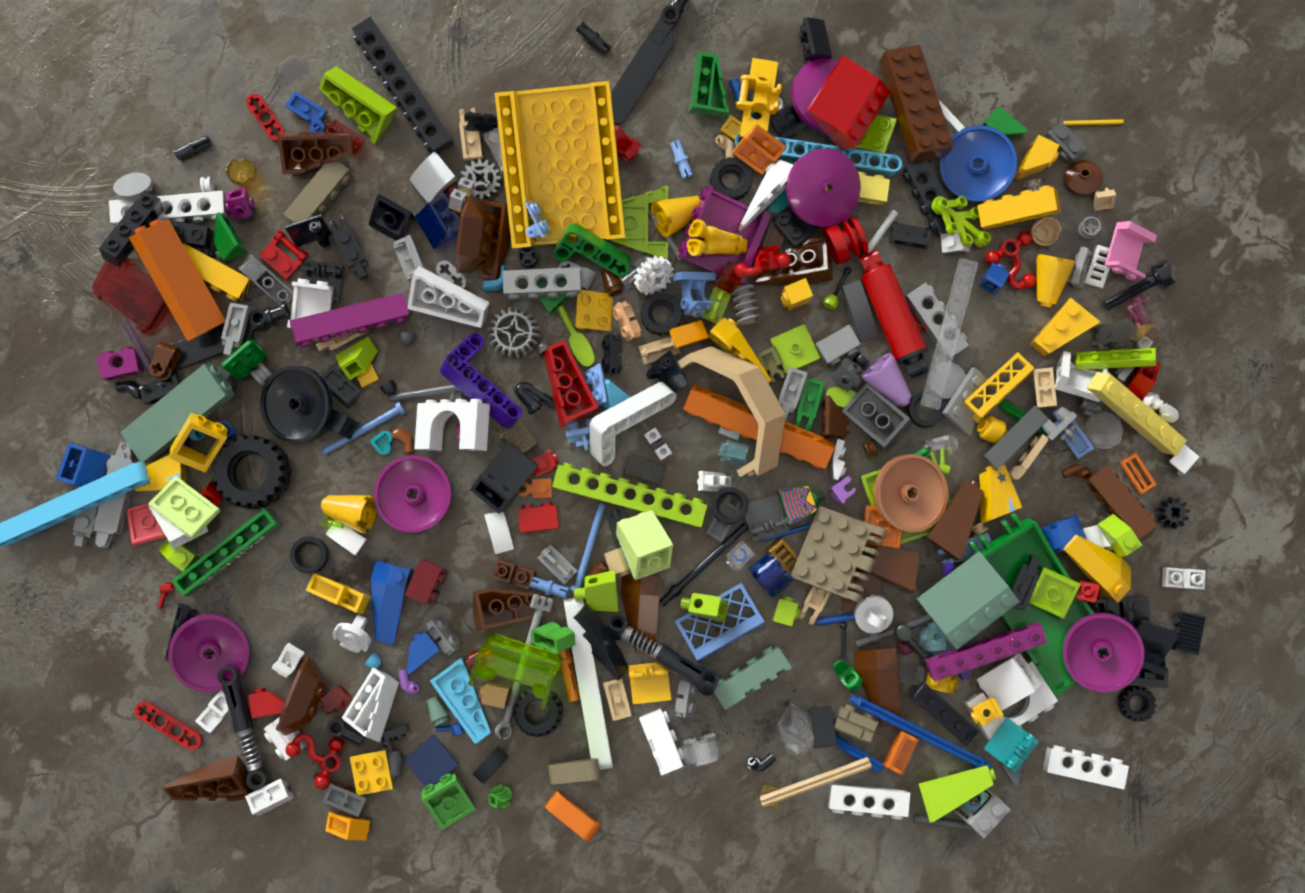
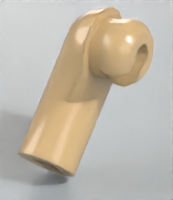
[715,135,735,158]

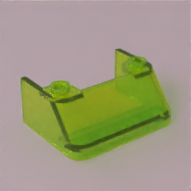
[468,634,563,709]

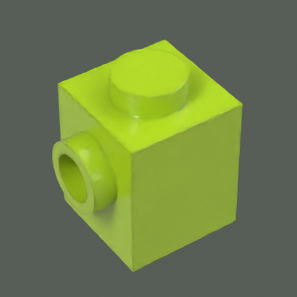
[772,596,800,626]

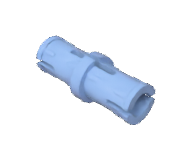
[670,140,693,180]

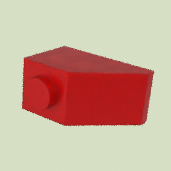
[1126,362,1160,400]
[248,688,286,718]

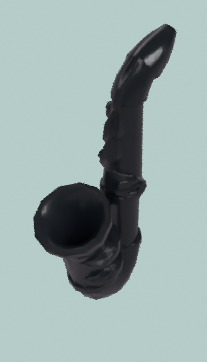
[515,382,556,415]

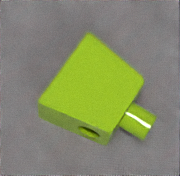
[574,570,618,612]
[680,593,729,623]

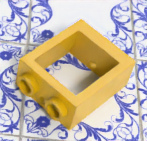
[169,413,227,473]

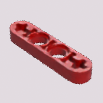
[134,701,203,750]

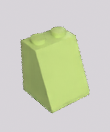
[616,510,673,580]

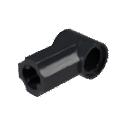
[327,717,365,748]

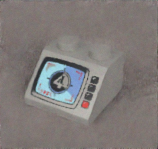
[953,789,1011,838]

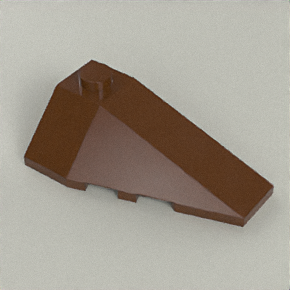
[621,575,661,654]
[473,588,556,631]
[854,647,901,727]
[163,756,252,801]

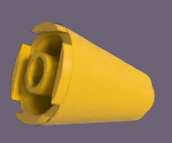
[651,196,700,237]
[1036,254,1075,307]
[321,495,377,534]

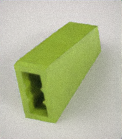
[919,765,996,823]

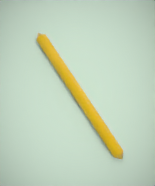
[1063,119,1125,126]

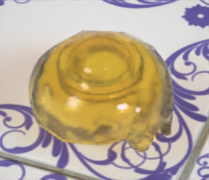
[225,158,257,187]

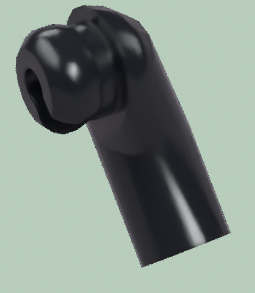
[747,753,776,772]

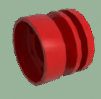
[822,216,869,265]

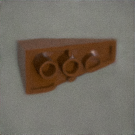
[277,131,353,174]
[479,199,511,280]
[753,236,833,284]

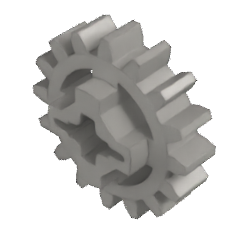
[460,159,502,200]

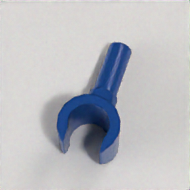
[435,723,464,736]

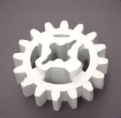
[634,256,674,295]

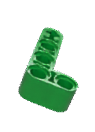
[554,224,631,277]

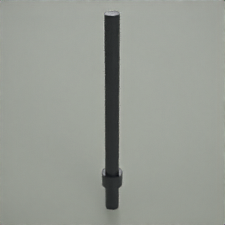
[659,523,749,606]

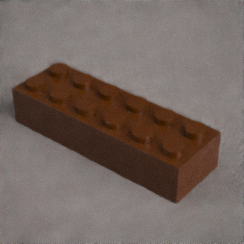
[879,45,954,163]

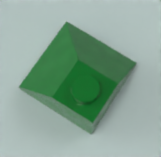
[214,212,248,264]

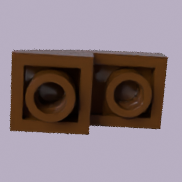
[491,559,537,590]

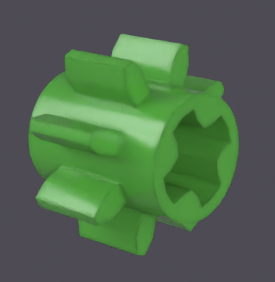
[488,784,513,810]

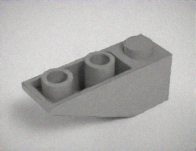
[237,253,293,305]

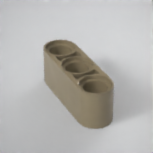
[548,758,601,785]

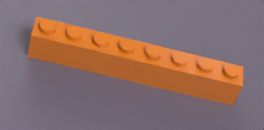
[683,384,836,469]

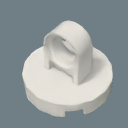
[854,594,893,633]
[332,615,371,653]

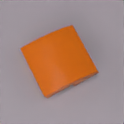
[732,124,787,175]

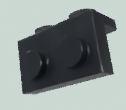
[769,103,810,139]

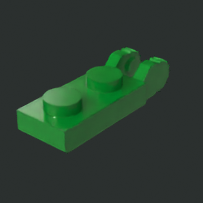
[795,377,825,432]

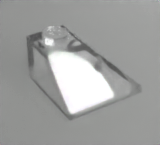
[775,701,814,760]

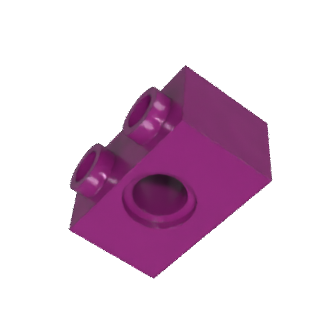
[96,347,144,381]

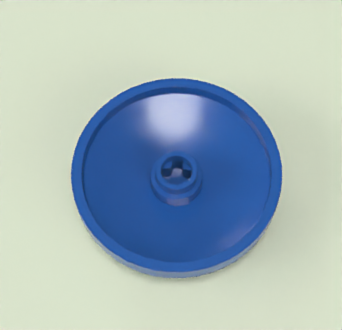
[940,125,1017,202]

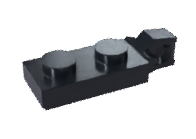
[1011,556,1040,611]

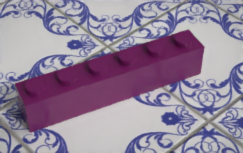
[290,293,409,348]

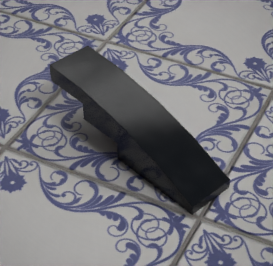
[573,604,628,681]

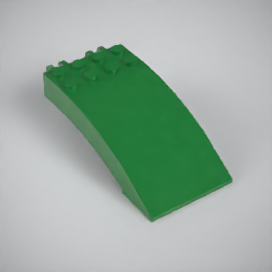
[964,513,1106,697]

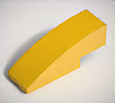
[306,573,371,614]

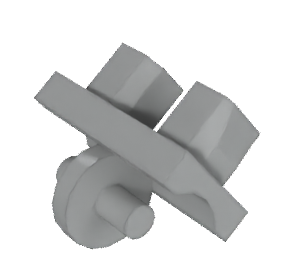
[1041,406,1077,441]

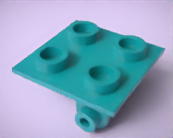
[984,717,1039,773]

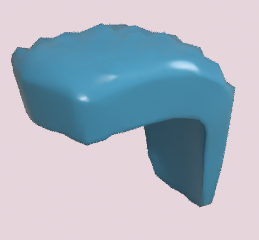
[482,265,506,292]

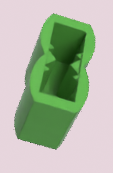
[531,622,575,654]

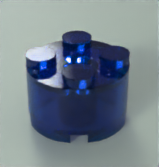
[748,553,793,599]

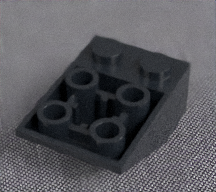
[470,441,538,514]

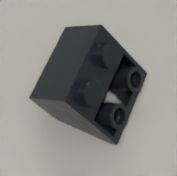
[798,17,832,63]

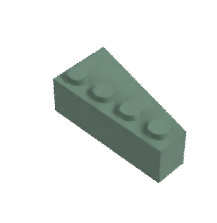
[714,646,792,710]

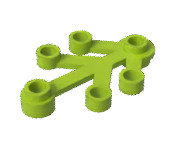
[932,196,991,248]

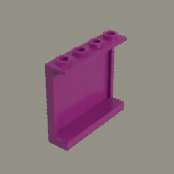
[678,185,771,285]

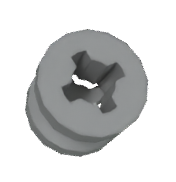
[250,363,273,386]

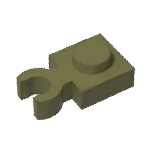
[757,346,786,383]

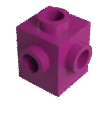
[225,187,255,220]

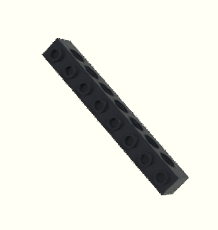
[351,16,454,154]

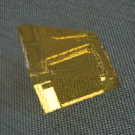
[1129,323,1154,344]

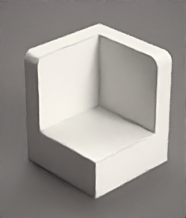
[1169,444,1199,475]

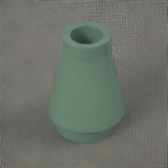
[426,697,449,727]

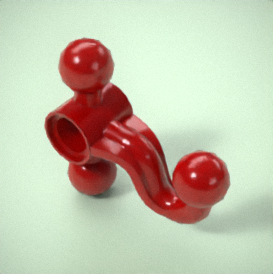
[986,231,1036,289]
[734,245,791,278]
[285,733,344,790]

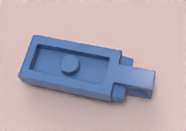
[1052,408,1094,459]

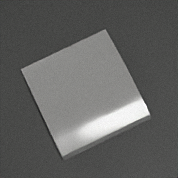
[409,152,458,206]

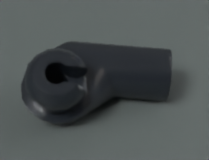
[115,381,142,399]

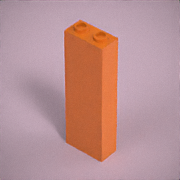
[129,219,226,341]

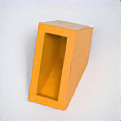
[325,812,370,841]

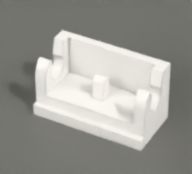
[245,779,294,816]

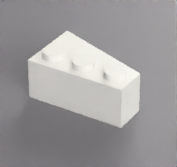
[342,668,399,742]
[639,708,685,776]

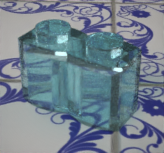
[718,440,749,466]

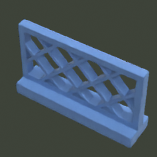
[675,583,765,663]

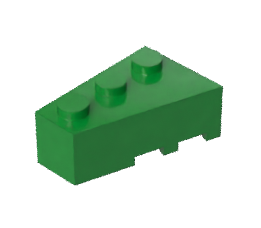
[689,52,730,119]

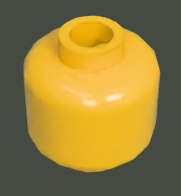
[977,416,1008,444]

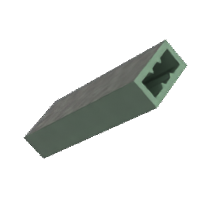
[120,364,235,463]

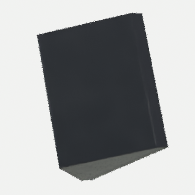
[368,194,416,241]

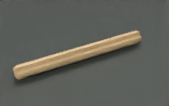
[760,757,872,807]

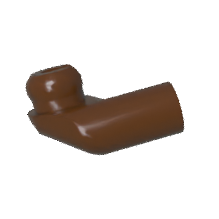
[1061,463,1092,480]

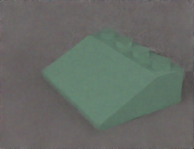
[917,551,1019,650]

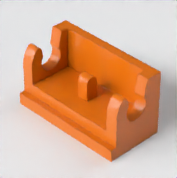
[883,730,919,775]

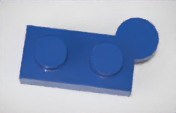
[285,91,328,132]

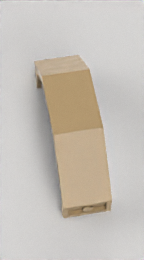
[678,346,786,477]

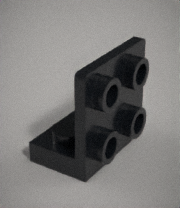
[1136,620,1179,676]

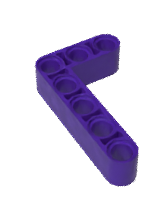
[440,333,522,429]

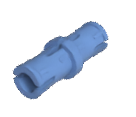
[530,576,570,600]

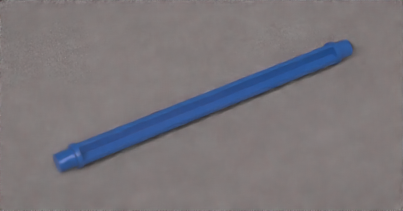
[849,694,992,769]

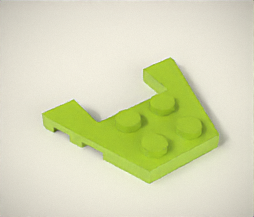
[611,186,668,260]

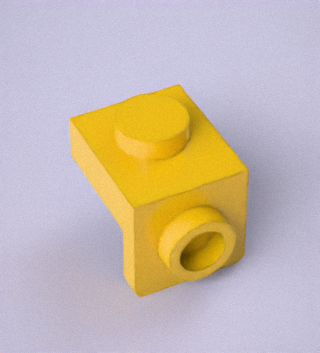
[926,672,958,694]

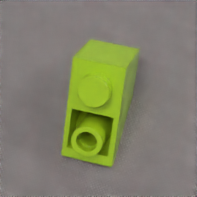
[335,336,378,380]

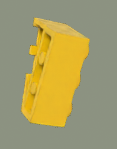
[1029,298,1100,356]

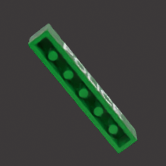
[172,508,282,596]

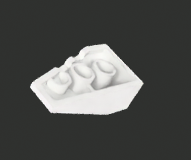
[738,160,793,232]

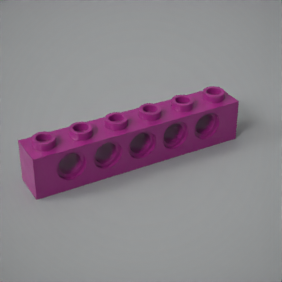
[924,622,1047,682]

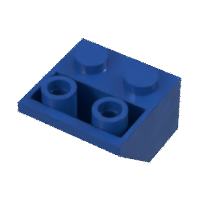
[56,442,111,487]

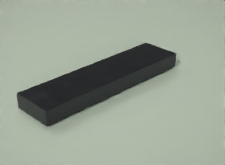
[910,681,979,746]

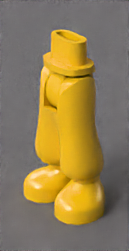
[687,219,747,257]

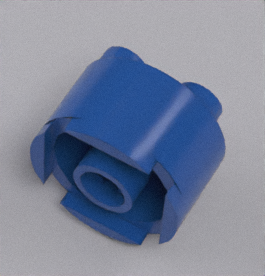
[1041,514,1087,553]

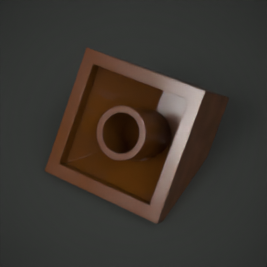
[821,395,850,439]

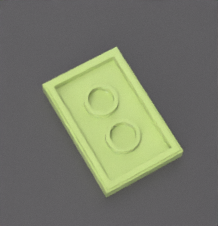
[148,476,220,539]

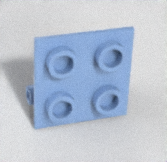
[524,200,551,238]
[584,364,607,407]

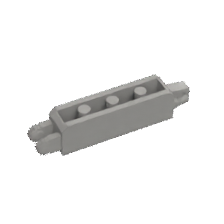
[93,442,137,548]

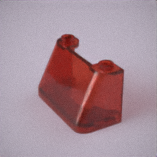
[91,258,171,335]

